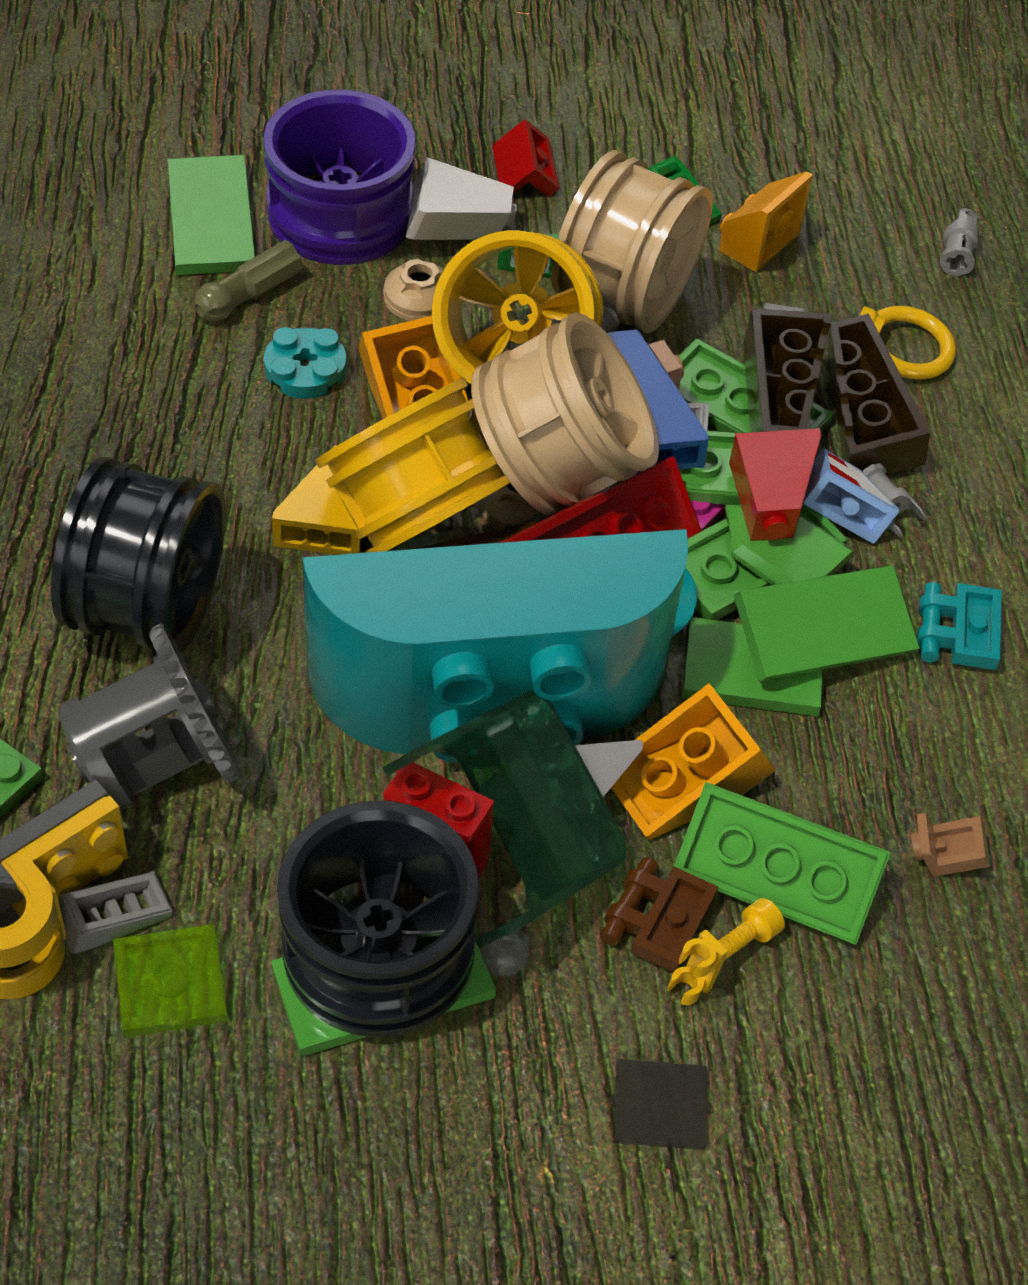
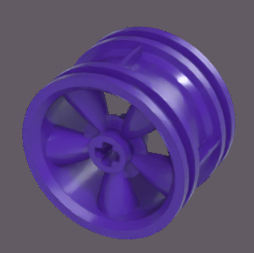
[264,90,415,265]

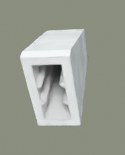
[406,157,517,240]

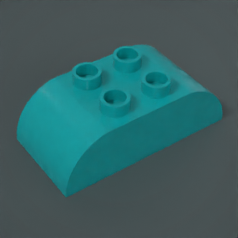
[302,529,688,762]

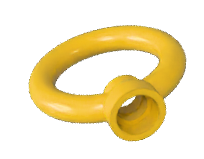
[859,306,956,380]

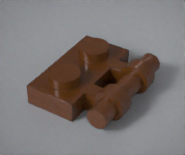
[600,857,719,972]

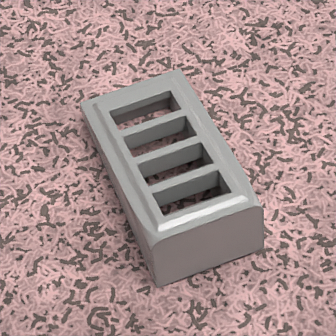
[59,872,173,954]

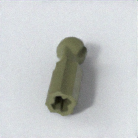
[194,240,303,322]

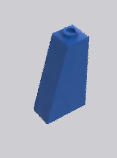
[606,330,709,470]

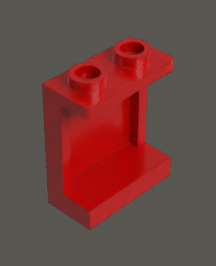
[383,759,494,879]

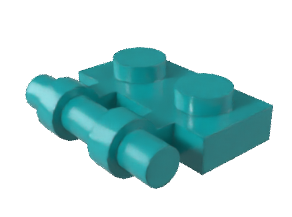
[917,582,1002,670]

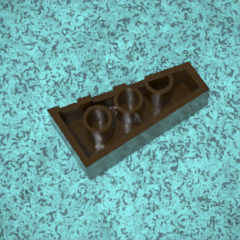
[743,308,833,433]
[827,313,930,475]

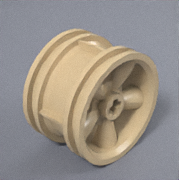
[551,150,713,333]
[471,313,659,516]

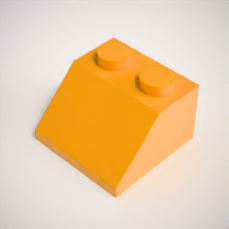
[719,171,813,272]

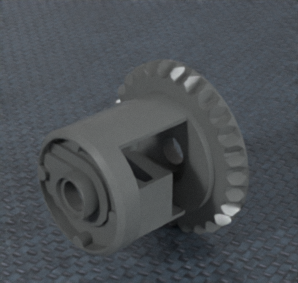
[58,622,243,810]

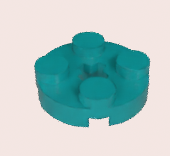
[264,327,346,399]

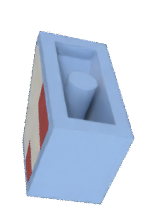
[803,448,899,544]

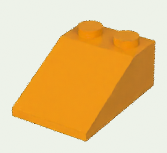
[358,316,468,419]
[611,683,776,840]

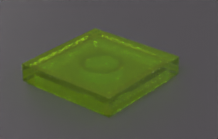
[113,924,228,1038]

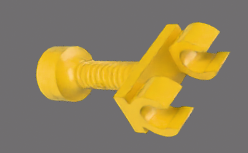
[667,898,785,1005]

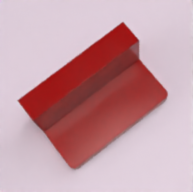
[492,119,560,197]

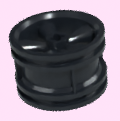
[51,457,226,653]
[277,801,479,1037]

